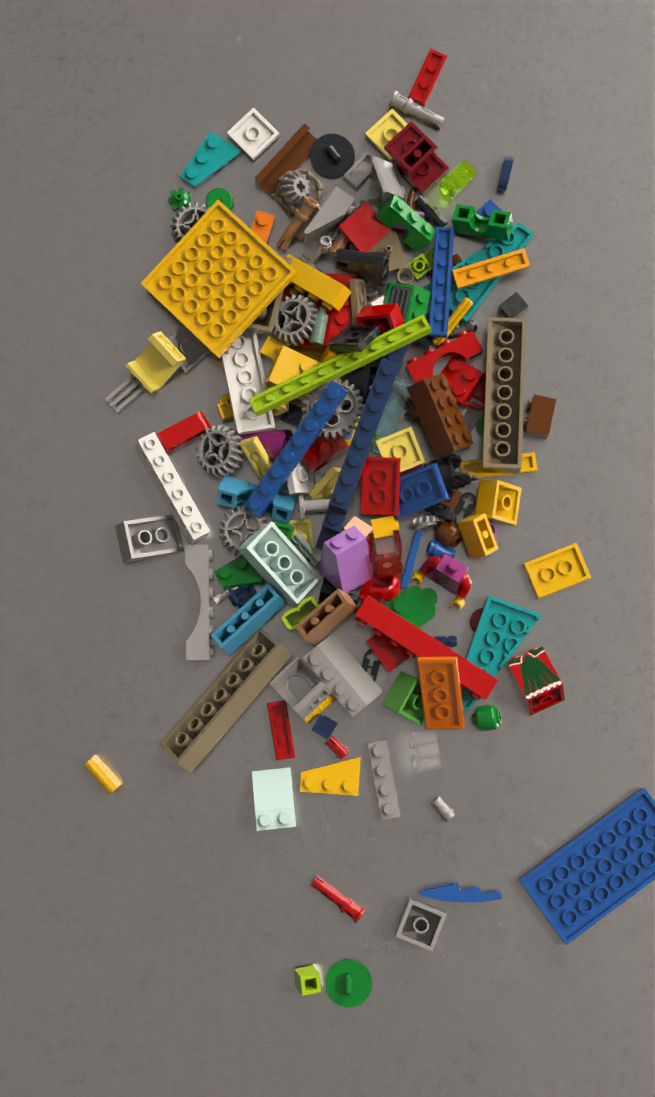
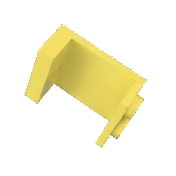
[125,331,186,393]

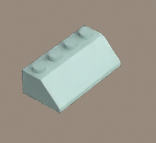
[238,521,322,605]

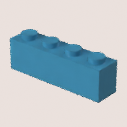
[210,584,286,656]

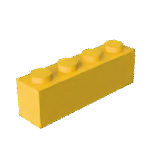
[286,254,351,311]

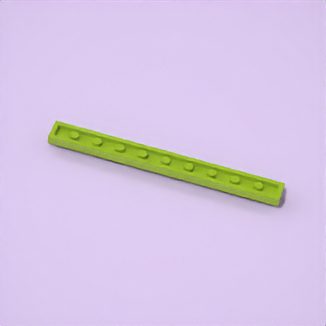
[249,315,432,417]

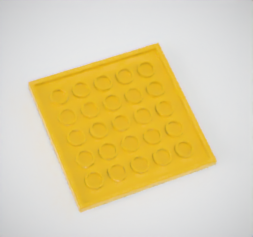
[141,200,298,358]

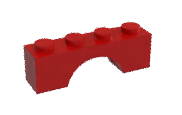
[405,330,483,384]

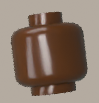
[434,520,462,548]

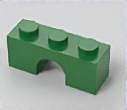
[375,194,435,252]
[451,204,513,241]

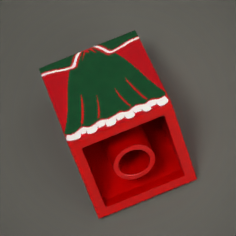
[507,646,565,716]

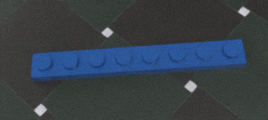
[243,380,349,518]

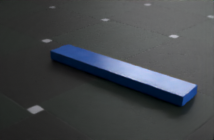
[428,226,454,338]

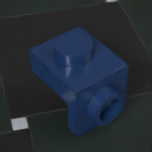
[228,584,257,609]

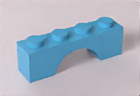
[216,476,297,524]

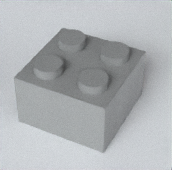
[395,897,447,952]

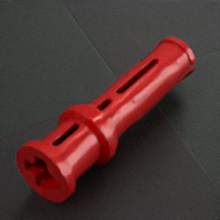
[310,876,366,924]

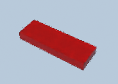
[408,48,447,107]
[267,700,295,761]

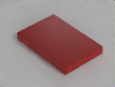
[360,457,401,516]

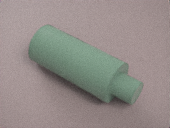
[309,307,328,346]

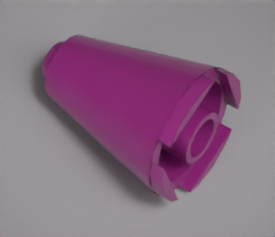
[241,429,293,463]

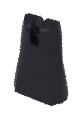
[336,248,390,288]

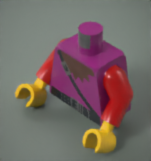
[410,554,472,611]

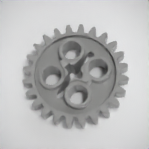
[301,378,364,440]

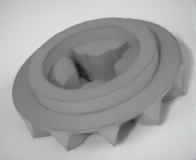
[409,515,440,529]

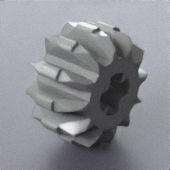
[279,171,311,204]

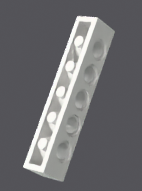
[135,432,210,545]

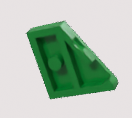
[213,555,265,590]

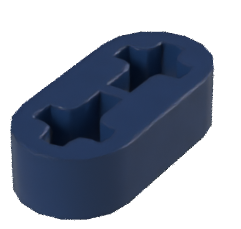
[497,155,514,191]

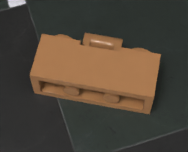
[295,589,358,646]

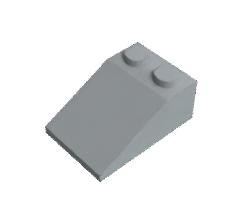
[370,157,406,203]
[304,187,356,245]
[115,514,184,563]

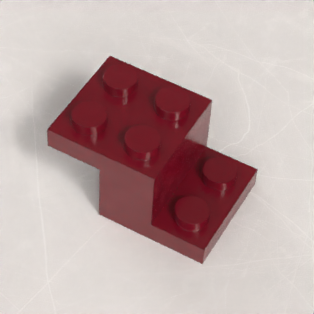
[384,121,450,195]

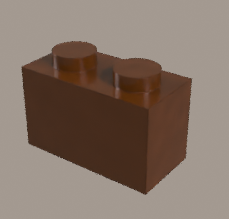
[523,394,556,439]

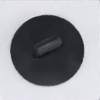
[310,134,355,178]

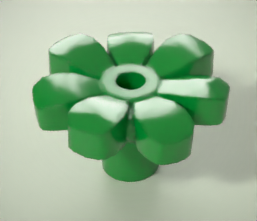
[168,188,192,212]

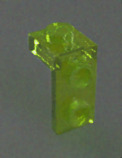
[439,160,477,199]

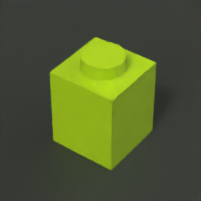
[294,965,321,996]

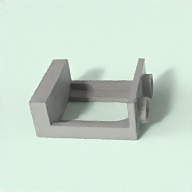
[269,657,332,720]

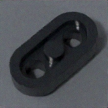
[423,504,457,522]

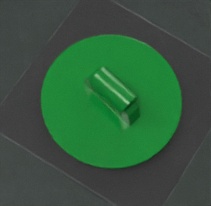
[325,959,372,1008]

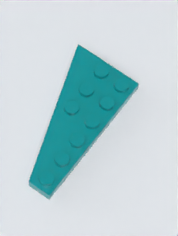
[422,223,534,323]
[461,595,542,711]

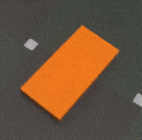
[417,657,465,729]

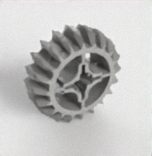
[170,202,210,243]
[272,294,318,346]
[195,425,244,477]
[218,506,268,557]

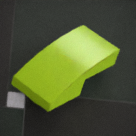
[407,247,434,280]

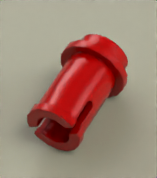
[325,735,349,760]

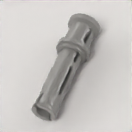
[389,91,445,129]

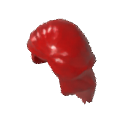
[358,570,401,602]

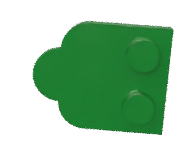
[386,586,438,628]

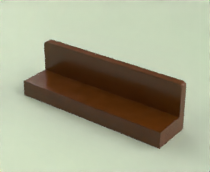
[255,123,317,197]

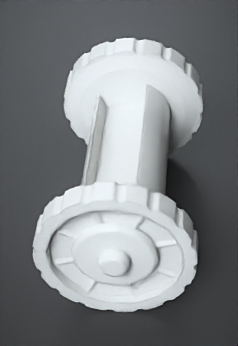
[298,494,330,520]

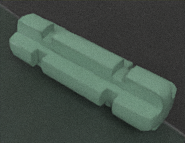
[291,533,321,567]

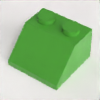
[383,671,425,726]

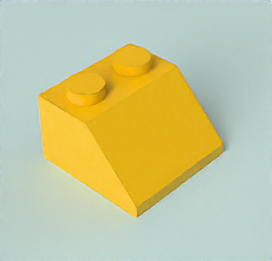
[475,480,522,525]

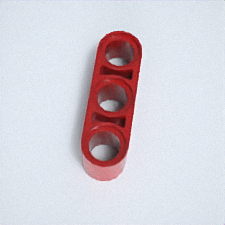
[156,411,211,453]

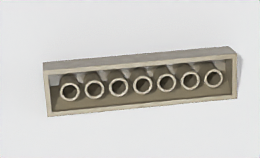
[482,317,526,473]
[159,628,292,773]

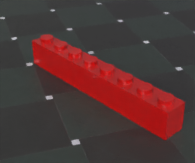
[354,595,498,701]

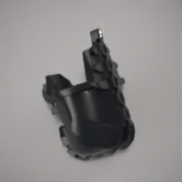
[423,453,478,490]

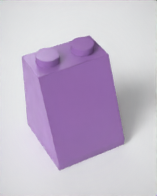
[319,525,373,593]

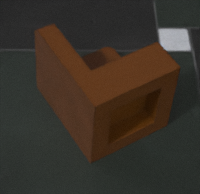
[439,489,463,509]

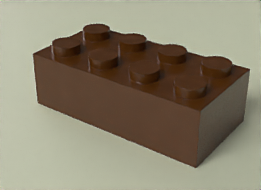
[407,374,474,458]

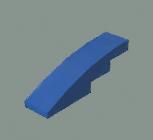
[419,882,502,902]

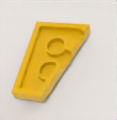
[300,757,361,796]

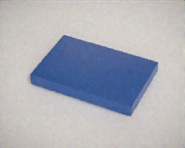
[396,463,449,520]

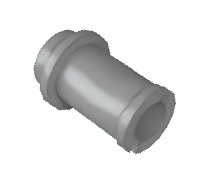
[431,797,455,822]

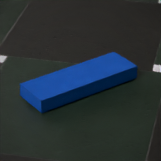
[400,530,423,589]

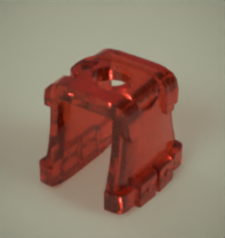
[367,530,403,578]

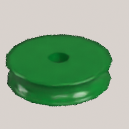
[205,188,234,211]

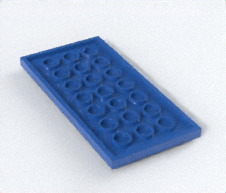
[519,788,655,945]

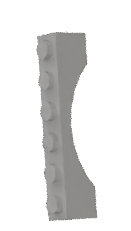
[185,544,214,662]

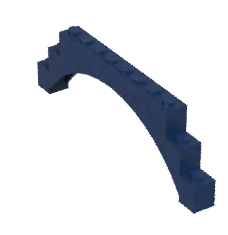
[315,343,410,551]

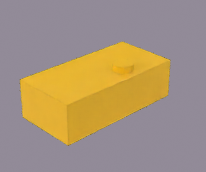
[264,346,347,401]

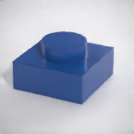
[477,199,502,217]

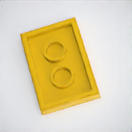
[523,543,591,600]

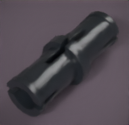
[414,195,448,227]

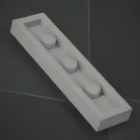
[367,740,401,820]

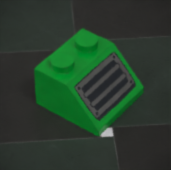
[383,283,431,324]

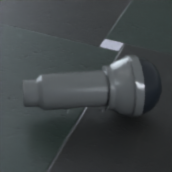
[450,320,478,337]

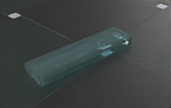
[370,378,412,453]

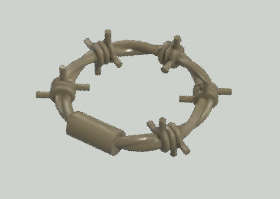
[271,166,327,217]

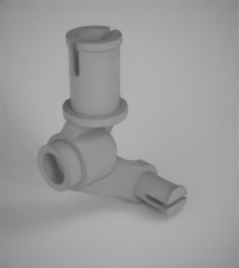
[299,228,341,272]

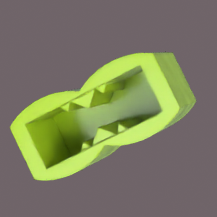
[281,597,319,631]

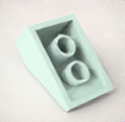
[252,767,296,831]

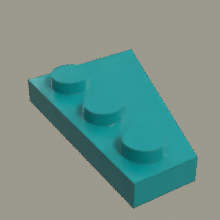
[179,131,242,188]

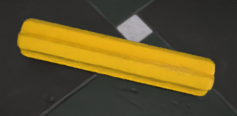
[432,298,473,346]

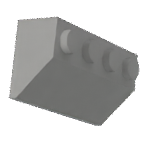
[303,633,384,717]

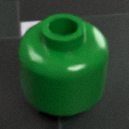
[472,705,502,731]

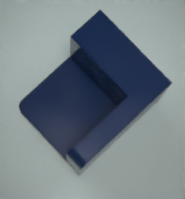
[311,713,338,740]

